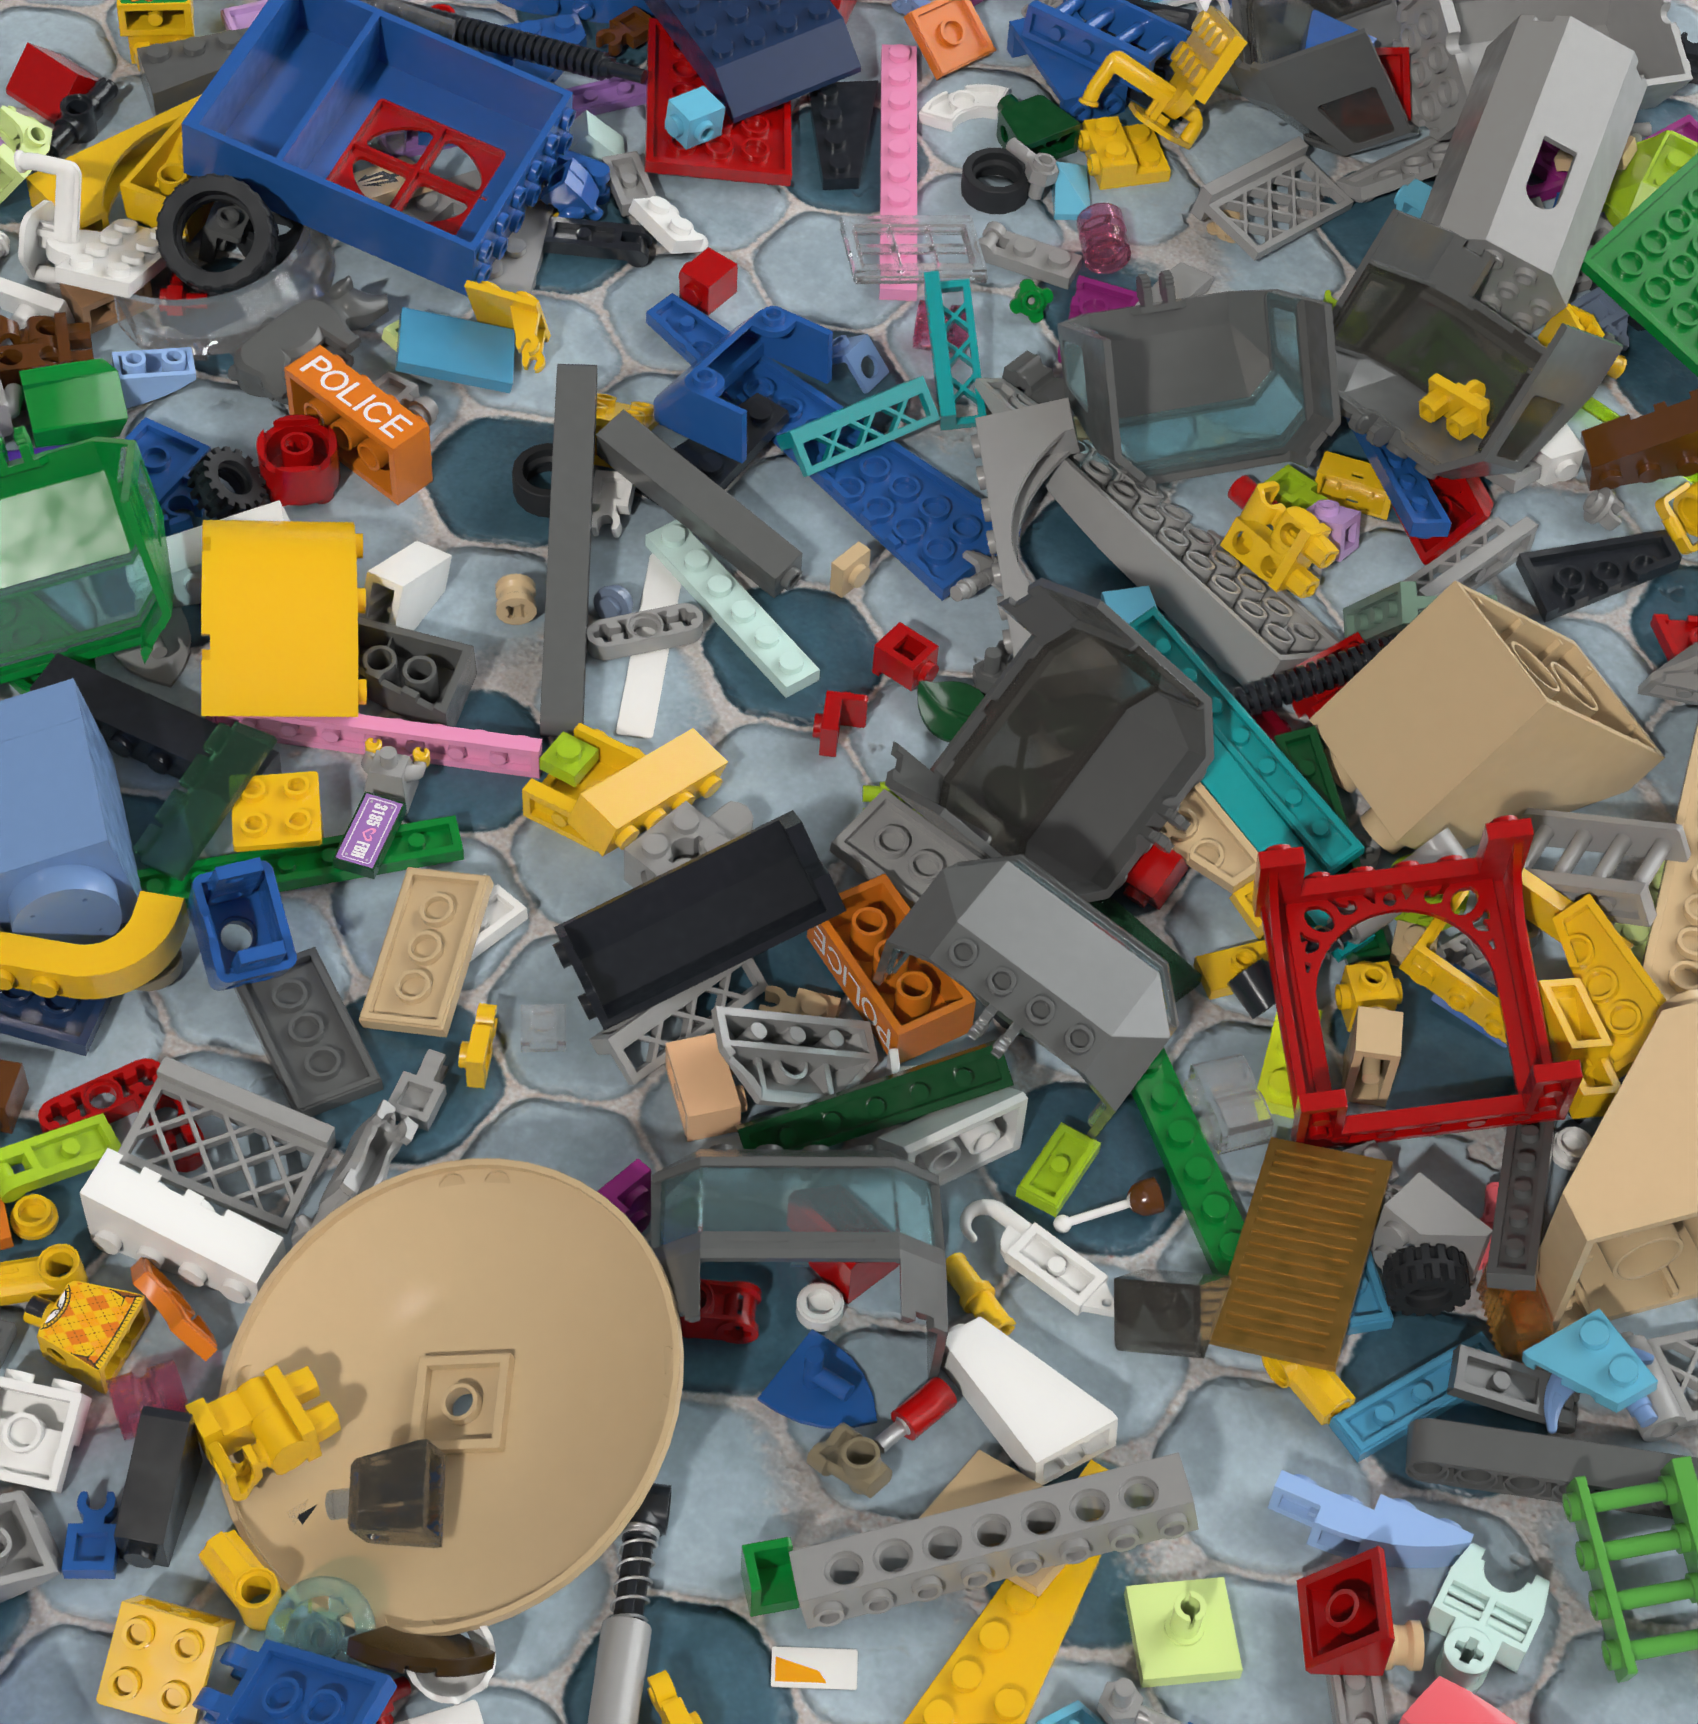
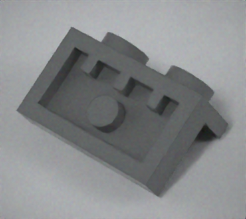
[198,201,250,264]

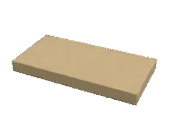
[359,867,494,1038]

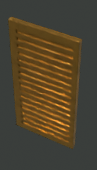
[1208,1137,1393,1372]

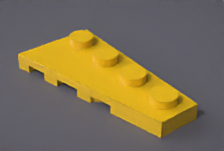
[1552,893,1667,1079]

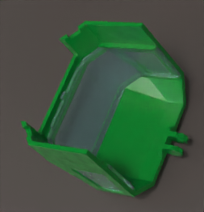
[0,426,174,684]

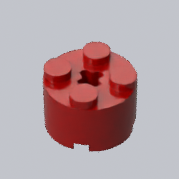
[256,414,341,506]

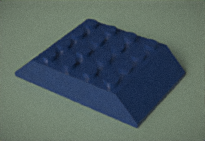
[644,0,861,123]

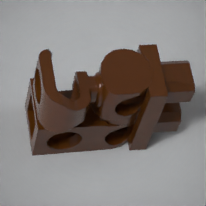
[0,312,94,390]

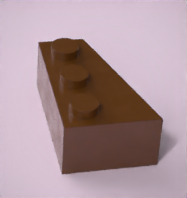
[1580,389,1698,491]

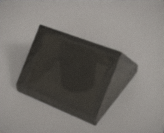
[1114,1269,1232,1359]

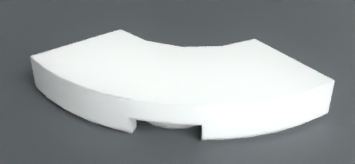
[918,84,1009,132]

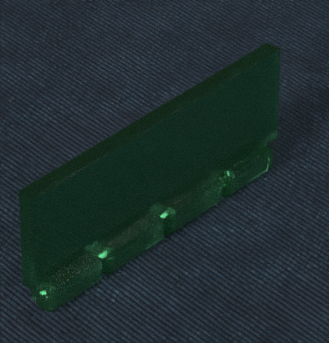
[133,721,278,881]

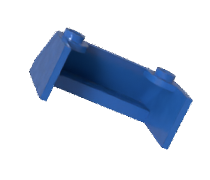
[653,306,833,463]

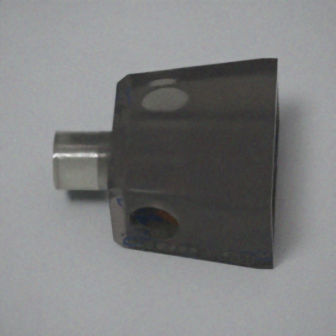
[325,1439,446,1548]

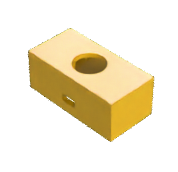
[1315,451,1392,520]

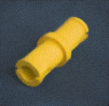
[946,1252,1016,1336]

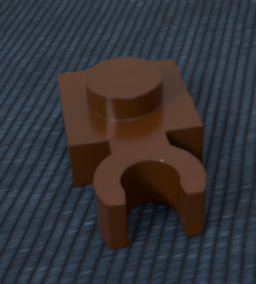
[596,6,652,57]

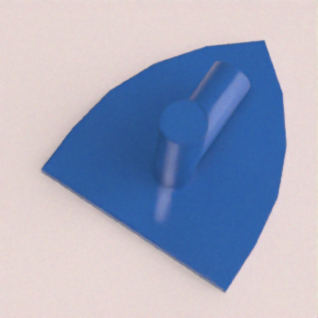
[758,1329,877,1429]

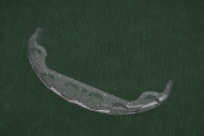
[113,225,336,361]

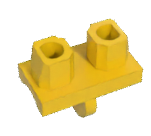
[1419,373,1490,441]

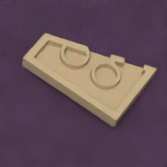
[1159,782,1258,894]

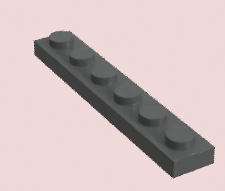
[1486,1121,1556,1291]

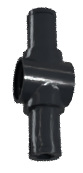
[46,77,119,158]

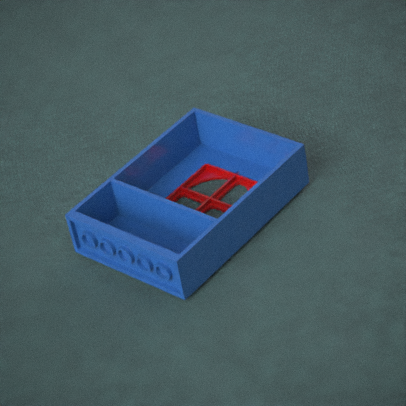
[182,0,576,297]

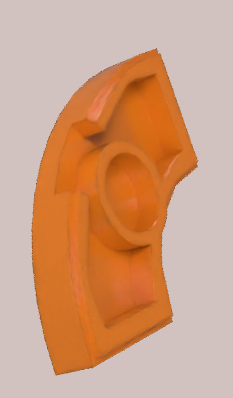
[130,1257,218,1362]

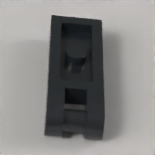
[544,216,653,267]

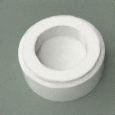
[796,1282,844,1332]

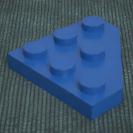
[478,13,587,83]

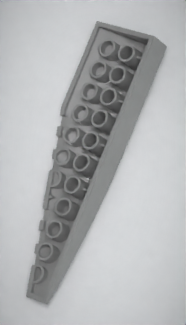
[974,378,1341,692]

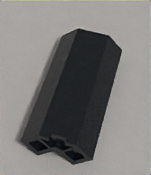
[552,810,847,1030]

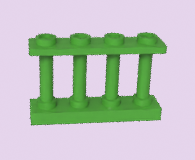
[1562,1456,1698,1683]

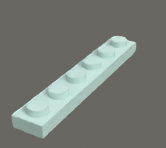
[645,520,820,698]

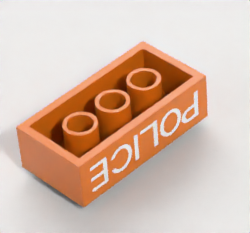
[284,345,433,505]
[807,873,976,1064]

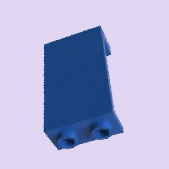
[1006,11,1128,123]

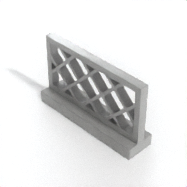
[1191,136,1354,261]
[118,1056,336,1234]

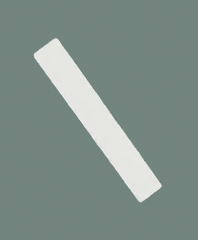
[616,553,681,738]

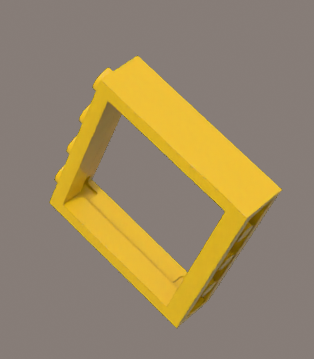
[1399,868,1634,1044]

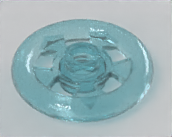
[264,1576,376,1668]

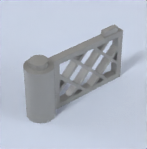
[1620,1329,1698,1442]

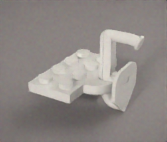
[14,150,186,298]

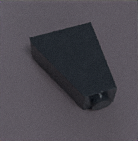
[114,1405,203,1568]

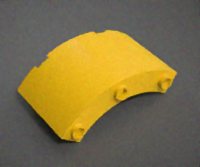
[201,520,367,717]

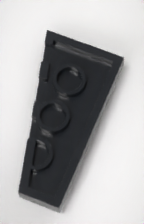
[807,80,878,190]
[635,393,789,505]
[1516,530,1681,623]

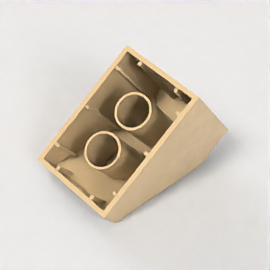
[1309,580,1665,854]
[1523,989,1698,1337]

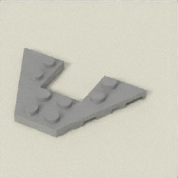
[402,169,557,294]

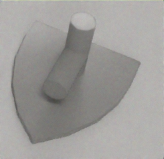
[101,601,191,687]

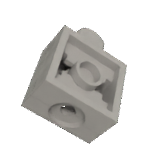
[624,801,753,888]

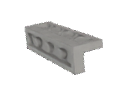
[1404,516,1538,596]
[589,958,768,1085]

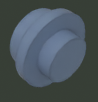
[593,585,633,619]

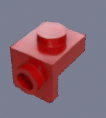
[813,690,868,757]

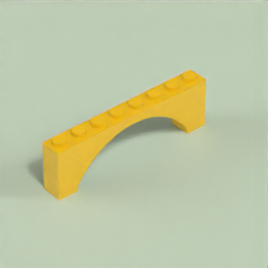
[26,94,202,232]

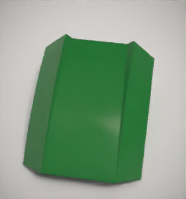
[19,358,128,448]

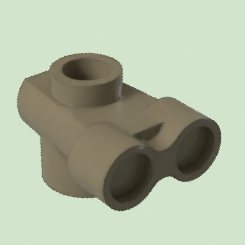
[806,1422,892,1498]

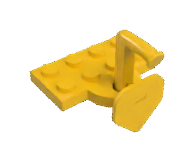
[1078,5,1248,150]

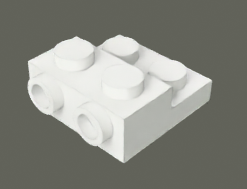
[0,1368,92,1494]

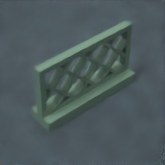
[1343,581,1497,645]

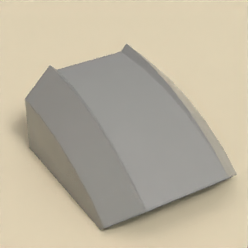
[0,1490,63,1603]

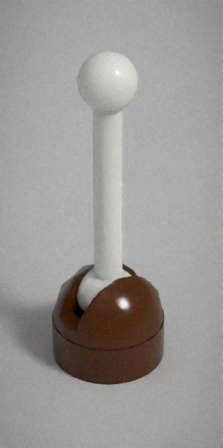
[1053,1177,1165,1233]

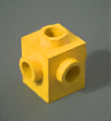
[1335,961,1403,1032]

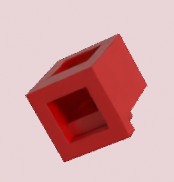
[872,622,939,691]

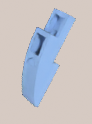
[110,347,196,409]
[1268,1470,1474,1568]

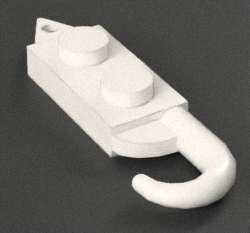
[959,1199,1118,1317]

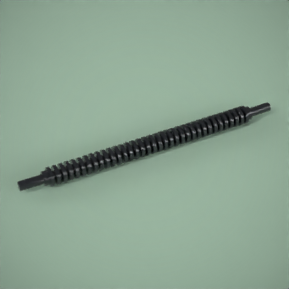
[360,0,647,84]
[1033,630,1402,779]

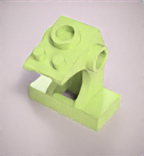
[0,105,53,204]

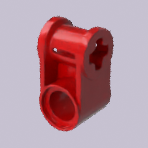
[680,1279,762,1344]

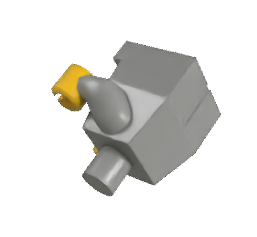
[361,738,430,816]

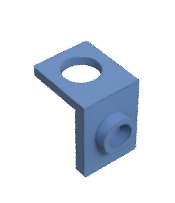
[832,334,889,394]

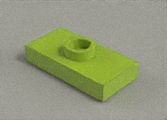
[1015,1122,1101,1218]

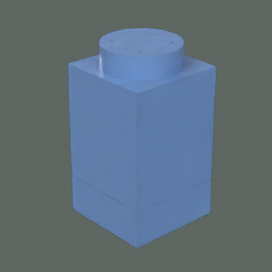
[0,678,142,945]

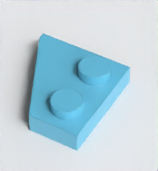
[1522,1308,1658,1413]

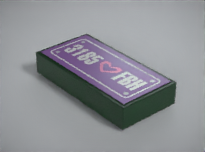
[333,791,407,879]

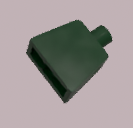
[996,94,1081,160]

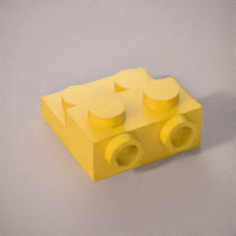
[1078,116,1171,190]

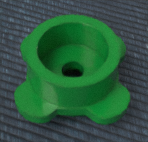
[1009,279,1053,323]

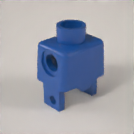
[188,857,297,991]

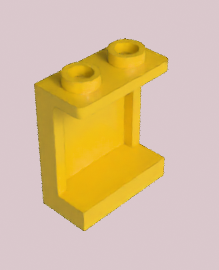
[522,723,646,852]

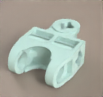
[1424,1543,1550,1693]

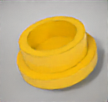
[10,1194,59,1240]

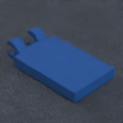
[192,1639,397,1724]

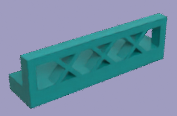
[924,271,986,431]
[776,376,940,477]

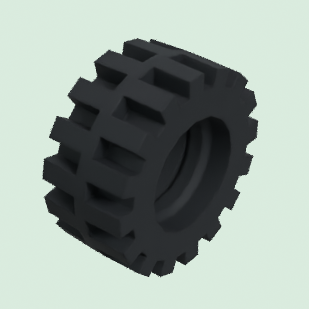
[187,446,266,520]
[1382,1244,1471,1316]

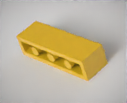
[567,728,728,857]

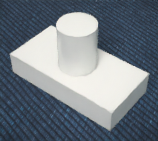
[0,277,75,329]

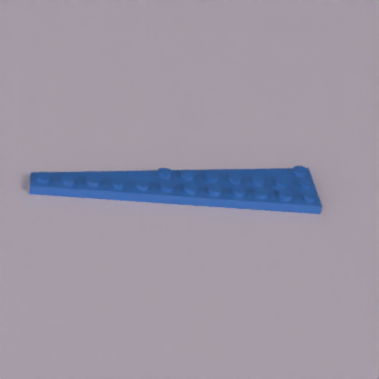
[646,293,1021,601]

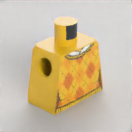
[23,1280,150,1395]

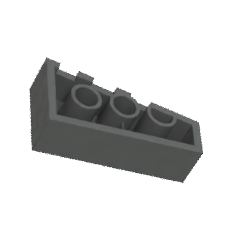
[137,27,249,116]
[358,617,477,727]

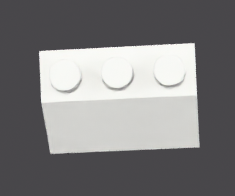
[876,1087,1028,1204]

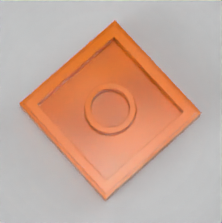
[903,0,996,81]

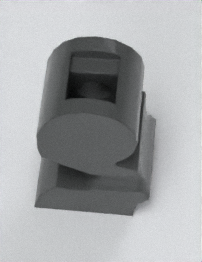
[1002,350,1065,404]

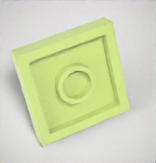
[1124,1577,1243,1688]

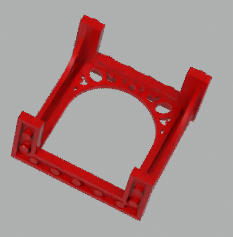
[1252,815,1583,1149]

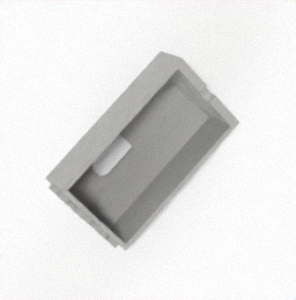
[1392,0,1693,141]
[1420,15,1648,334]

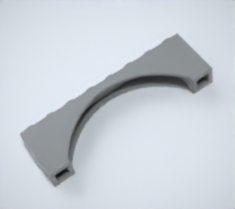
[971,397,1122,699]

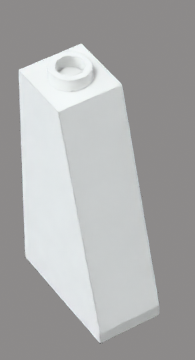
[941,1316,1118,1485]

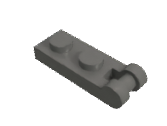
[1447,1344,1580,1434]

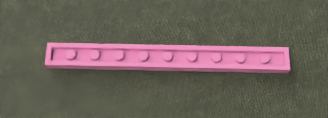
[879,44,917,301]

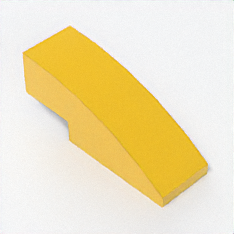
[1538,978,1621,1119]

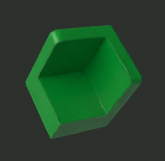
[740,1537,800,1617]

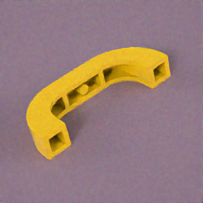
[0,891,190,999]

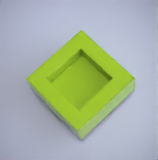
[539,731,599,787]

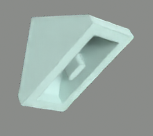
[569,110,625,162]

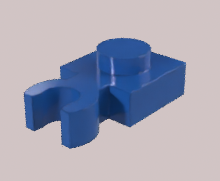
[62,1491,119,1579]

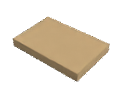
[919,1450,1097,1597]

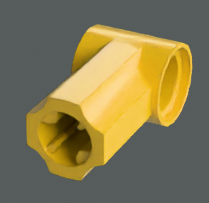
[0,1244,89,1306]
[1261,1356,1356,1425]
[198,1530,286,1631]

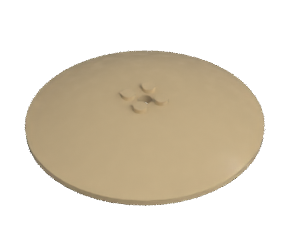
[218,1158,684,1636]

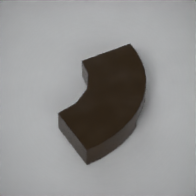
[346,1626,496,1677]

